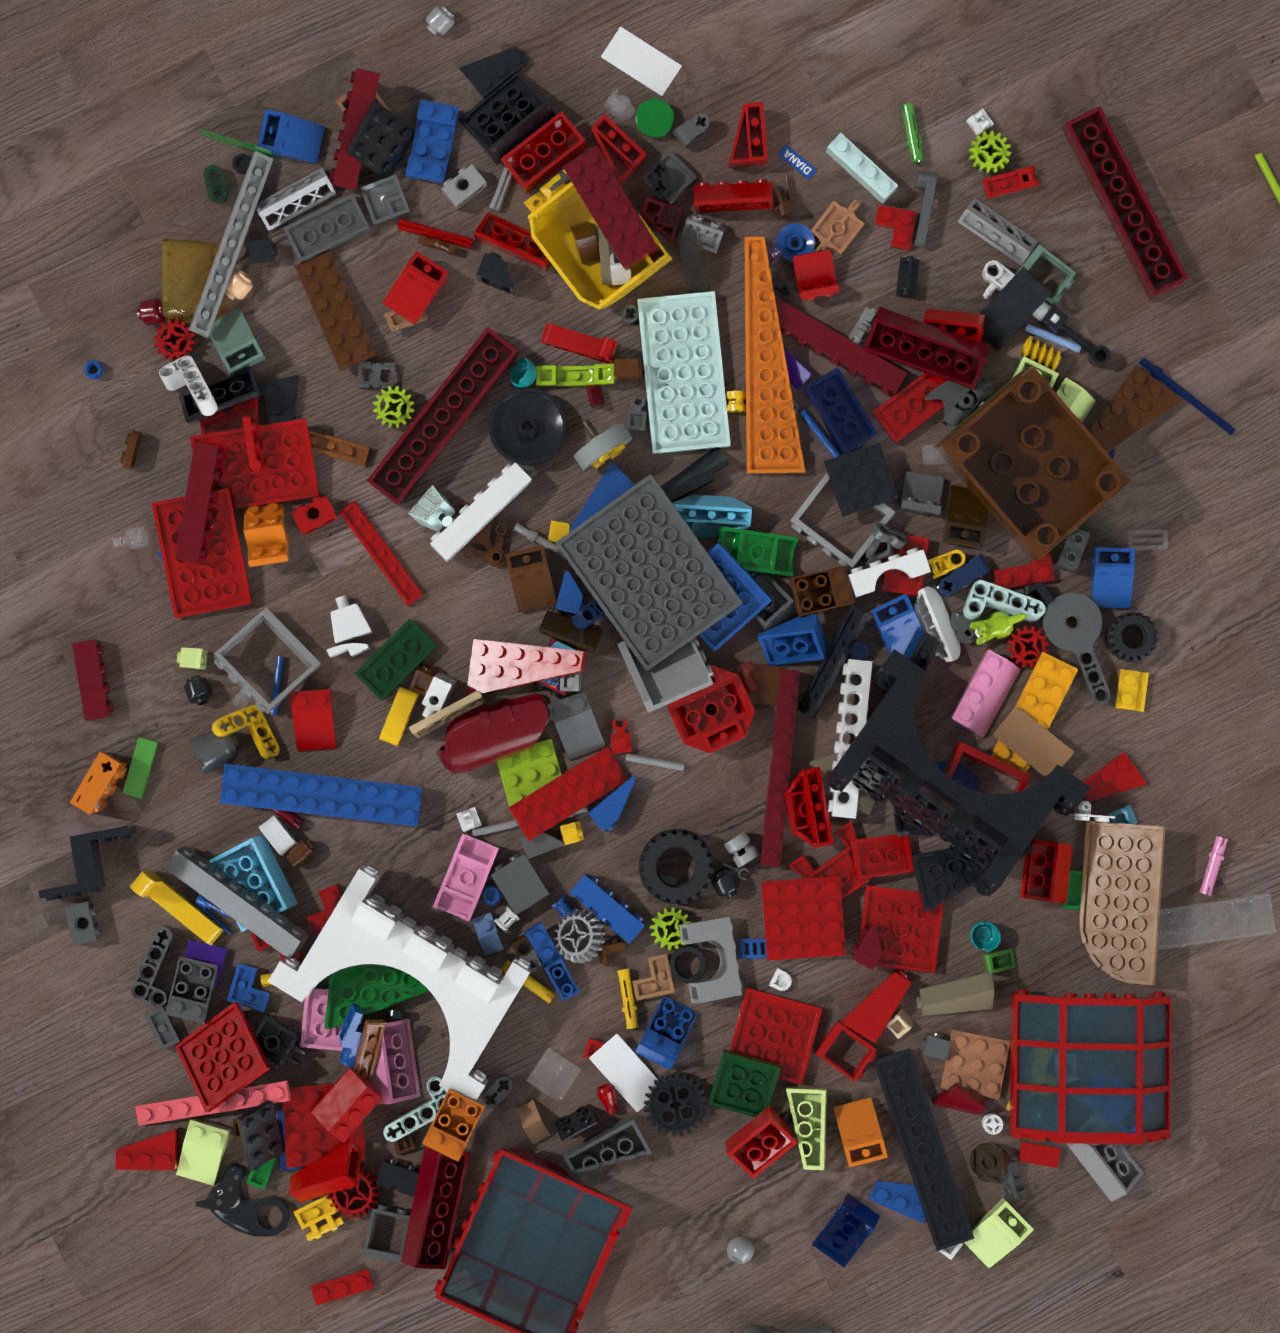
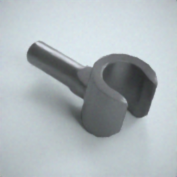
[722,862,749,880]

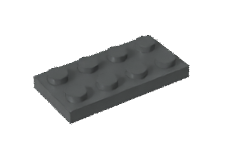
[283,193,370,263]

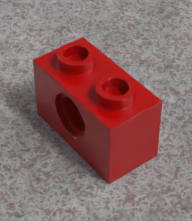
[291,495,339,536]

